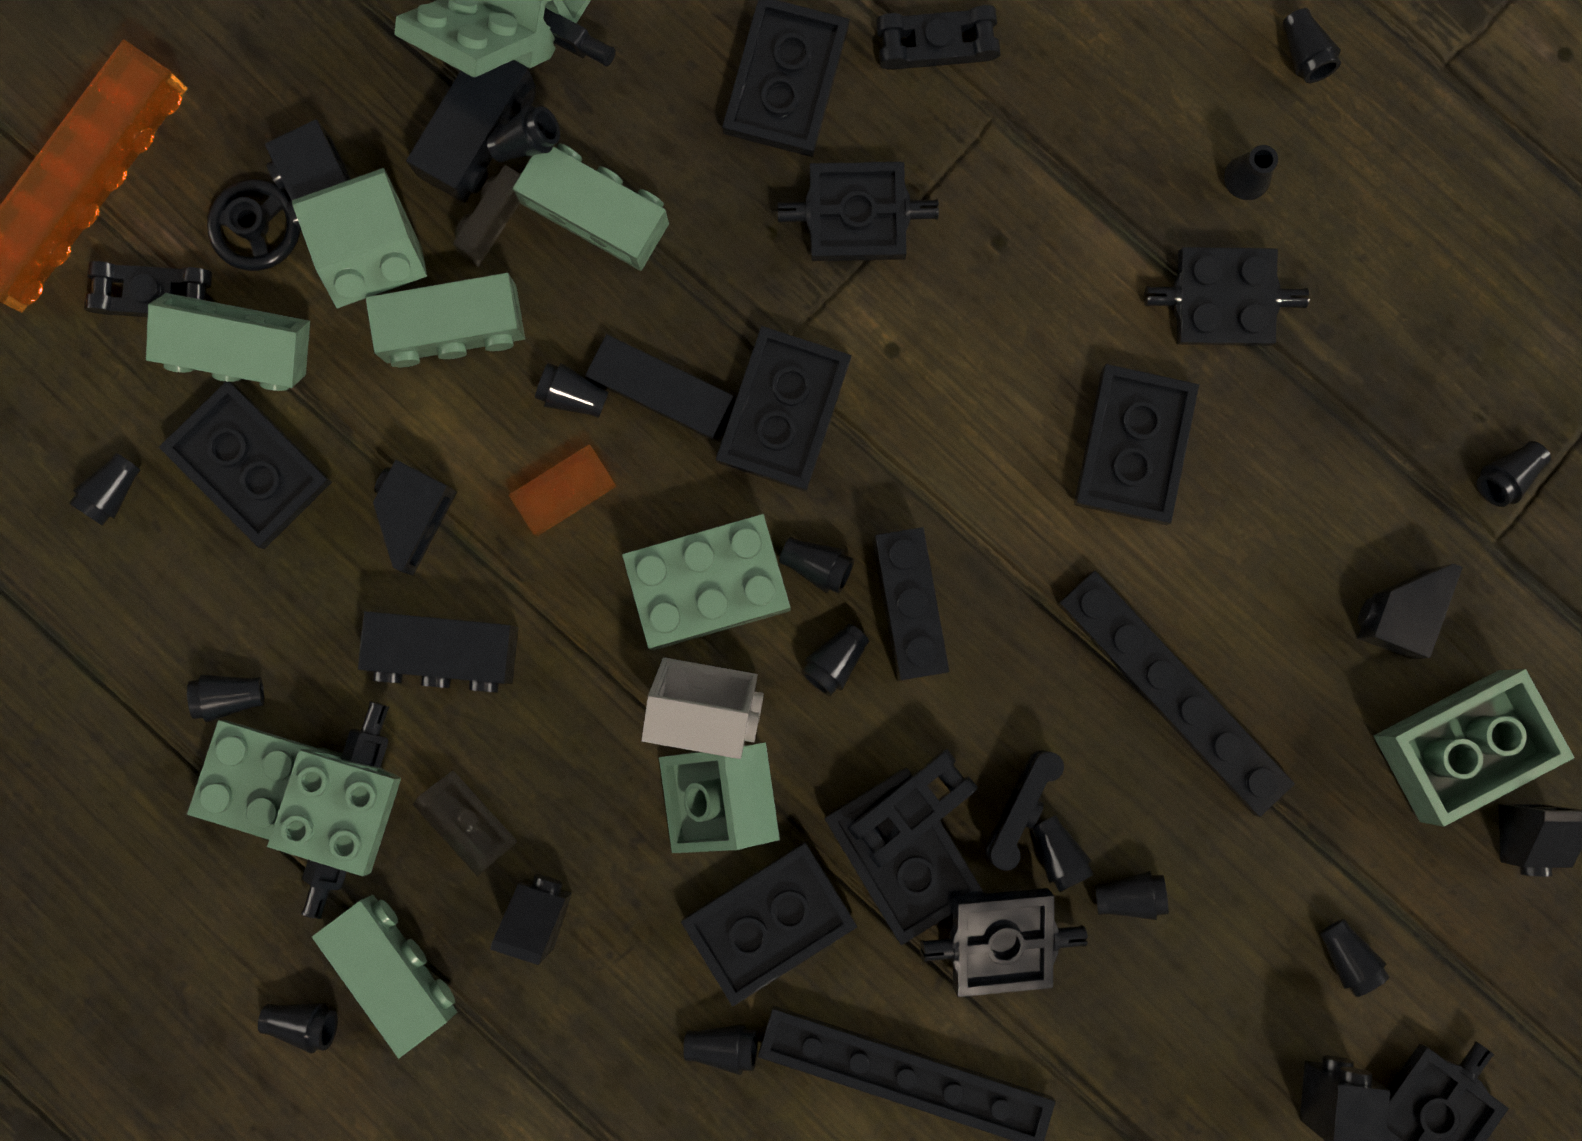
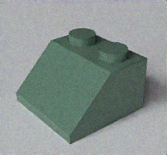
[292,168,427,308]
[659,742,780,853]

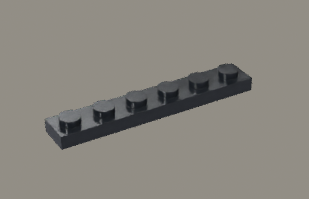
[1058,571,1295,817]
[758,1005,1056,1141]

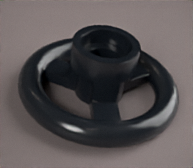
[207,179,300,271]

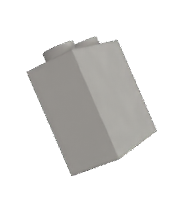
[642,657,764,759]

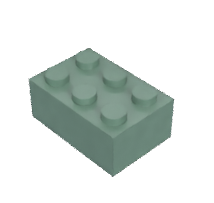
[622,514,791,650]
[1374,669,1575,827]

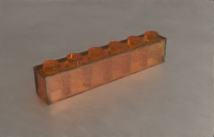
[0,39,188,313]

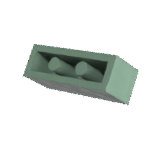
[513,143,669,271]
[366,273,525,368]
[146,293,310,391]
[312,895,458,1059]

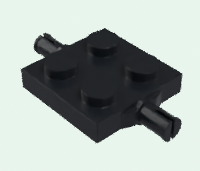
[778,162,939,261]
[1144,247,1309,346]
[920,888,1088,997]
[1386,1041,1509,1141]

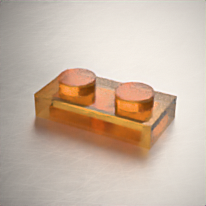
[509,444,617,536]

